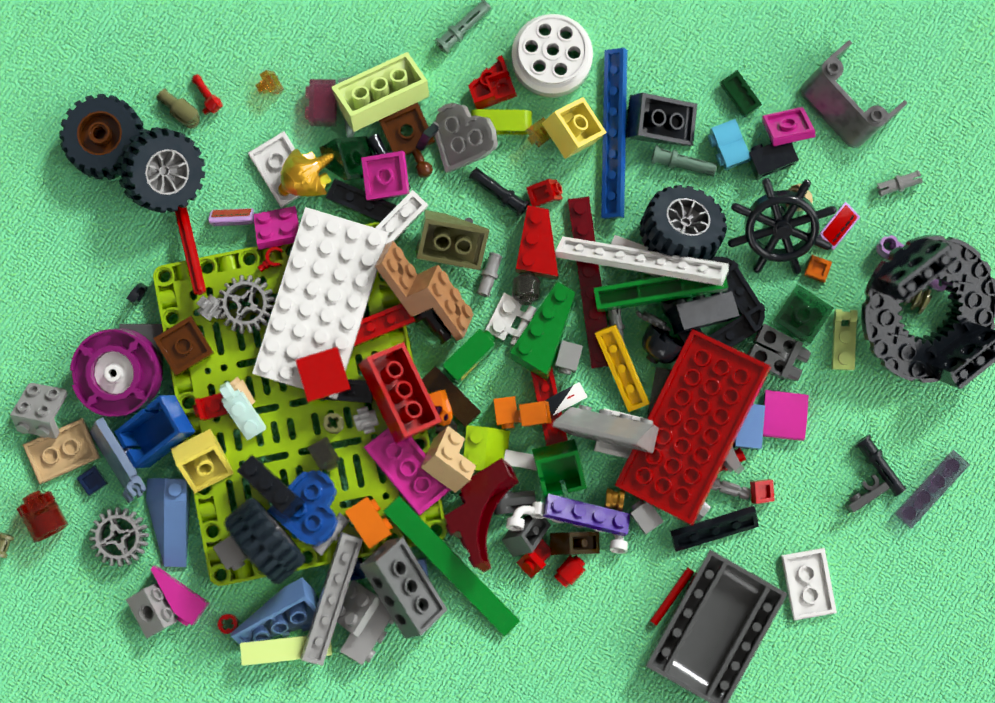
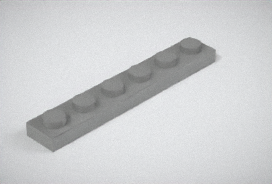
[301,532,363,666]

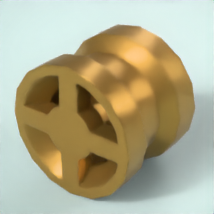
[605,488,625,512]

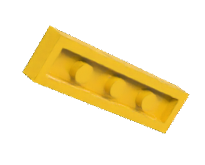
[595,324,649,412]

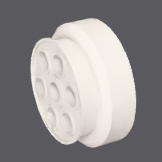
[512,14,593,97]

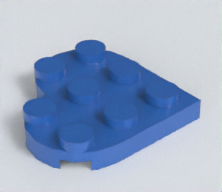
[268,470,338,546]

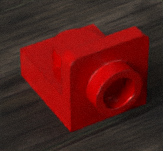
[526,179,563,207]
[193,393,229,421]

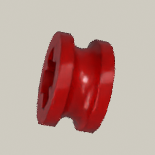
[218,614,239,634]

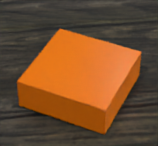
[804,255,832,283]

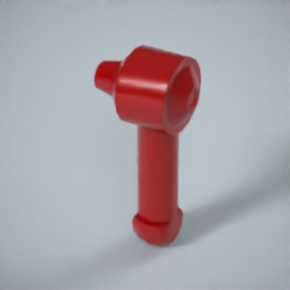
[192,74,223,115]

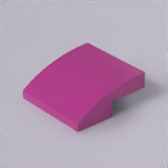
[763,390,809,441]

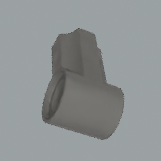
[494,490,536,515]

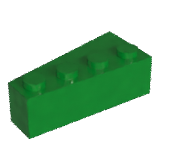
[510,281,576,381]

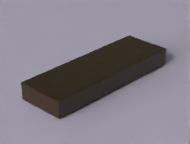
[422,366,481,427]

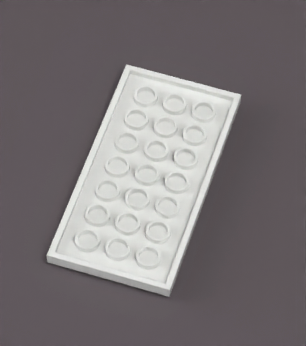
[252,207,389,400]

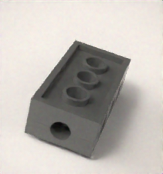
[360,537,447,638]

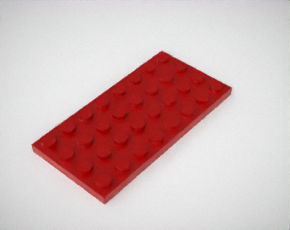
[615,329,771,525]

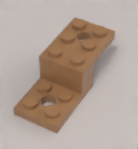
[375,241,474,341]

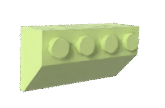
[331,52,429,132]

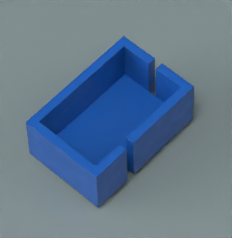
[115,395,195,469]

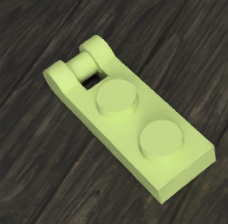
[832,309,858,371]

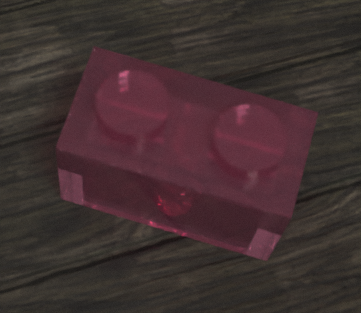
[305,79,337,126]

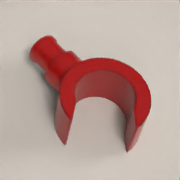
[257,247,284,272]

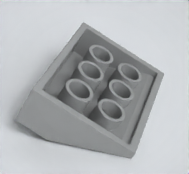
[553,405,659,453]

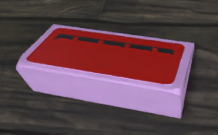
[818,202,860,250]
[208,208,254,226]

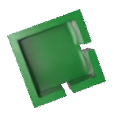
[532,439,587,499]

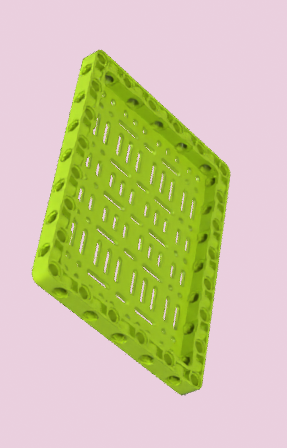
[153,222,447,586]

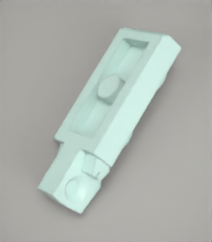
[219,382,266,440]

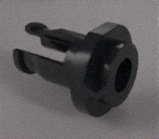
[414,308,452,344]

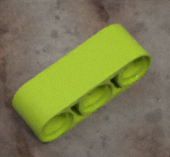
[470,109,532,135]

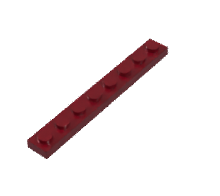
[568,196,609,369]

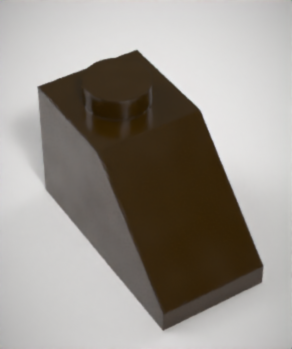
[550,532,600,555]

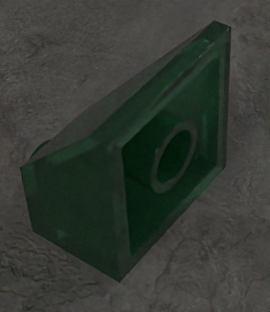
[320,136,373,181]

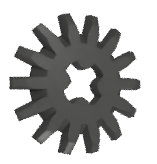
[636,311,671,331]

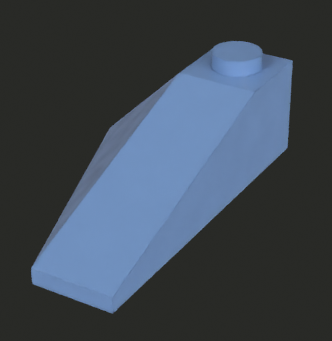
[146,478,191,567]
[231,578,319,645]

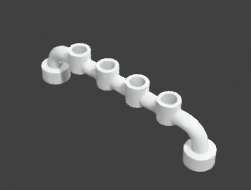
[506,502,628,554]

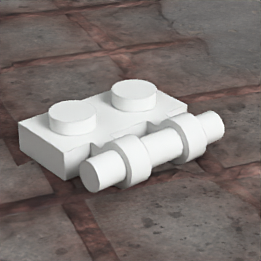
[486,293,537,346]

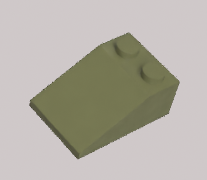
[416,210,489,270]

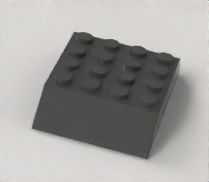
[646,550,788,703]

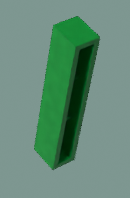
[594,276,728,312]

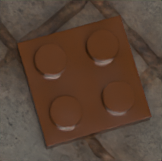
[153,316,214,376]

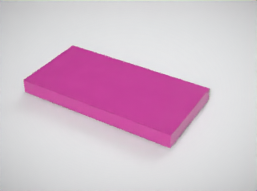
[364,428,450,516]

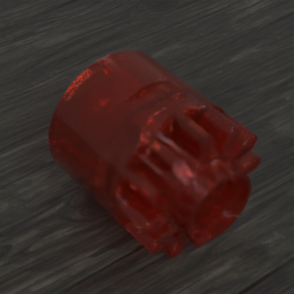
[17,490,69,543]

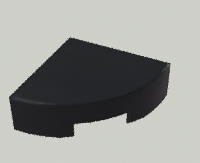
[415,123,439,151]
[126,283,148,305]

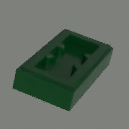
[719,70,762,117]

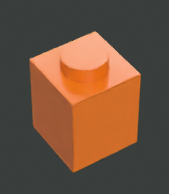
[494,396,518,429]
[517,401,551,427]

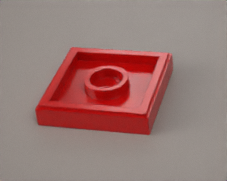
[295,347,351,402]

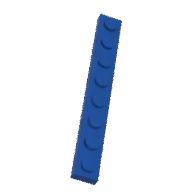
[601,48,627,219]

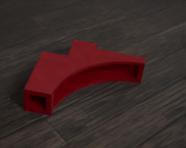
[444,458,519,572]

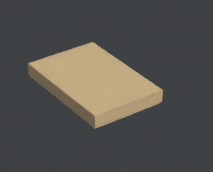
[23,418,101,485]

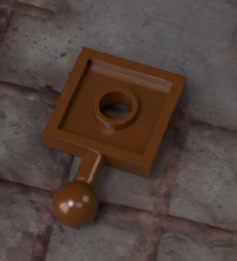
[379,103,435,178]

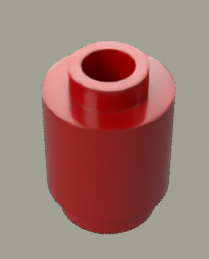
[554,555,586,588]

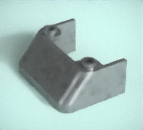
[801,40,907,148]

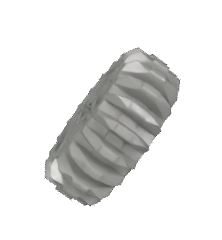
[217,275,276,334]
[89,507,149,567]

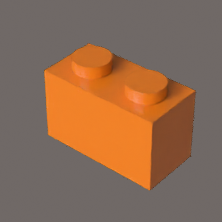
[345,497,393,549]

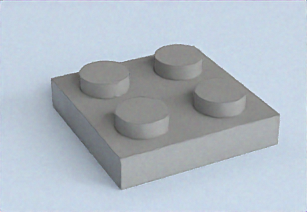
[337,580,381,637]

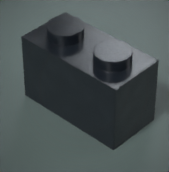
[749,141,799,180]

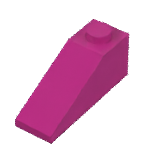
[151,566,210,626]

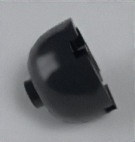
[642,324,684,364]

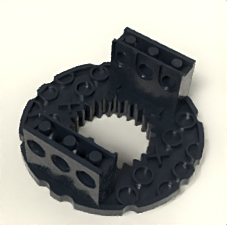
[861,235,995,389]

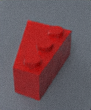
[516,205,558,280]

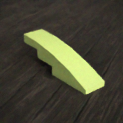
[240,635,332,665]

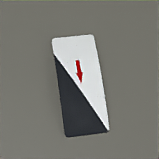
[545,383,587,415]

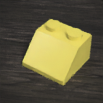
[171,429,234,493]

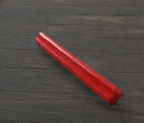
[174,206,206,296]

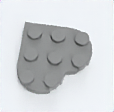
[433,103,498,173]

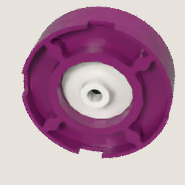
[70,328,163,417]

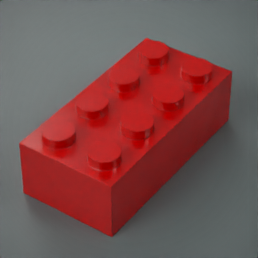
[358,342,442,444]

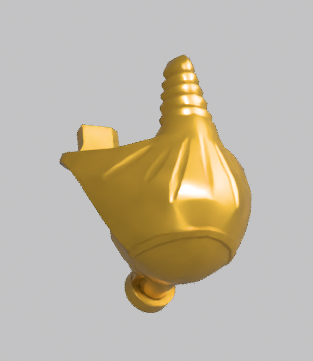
[278,149,334,196]

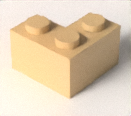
[421,426,476,493]

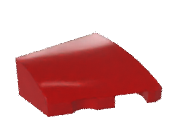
[468,55,517,109]

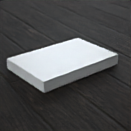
[248,132,301,208]
[781,548,837,620]

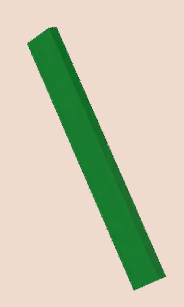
[383,495,520,636]

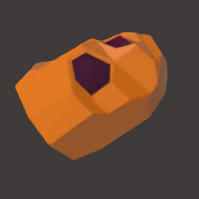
[429,389,453,426]

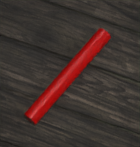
[650,567,694,626]

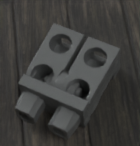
[747,324,811,381]

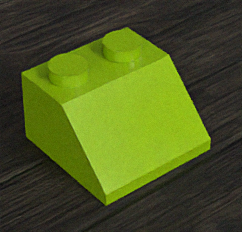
[464,425,510,472]

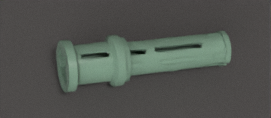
[434,0,491,54]
[651,145,717,177]

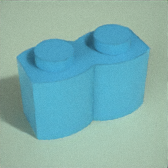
[708,119,751,170]

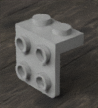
[10,383,68,439]

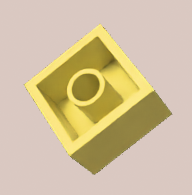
[542,97,607,159]

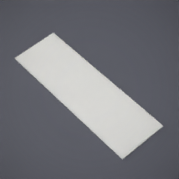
[504,449,537,471]

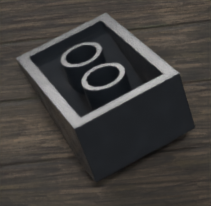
[626,93,697,146]

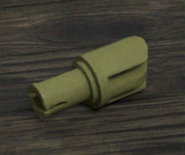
[157,89,200,128]

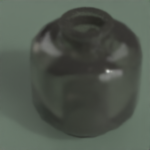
[512,272,540,305]

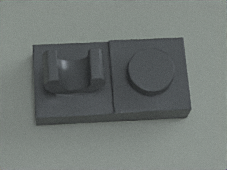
[845,475,890,513]

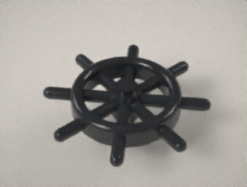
[728,178,837,274]

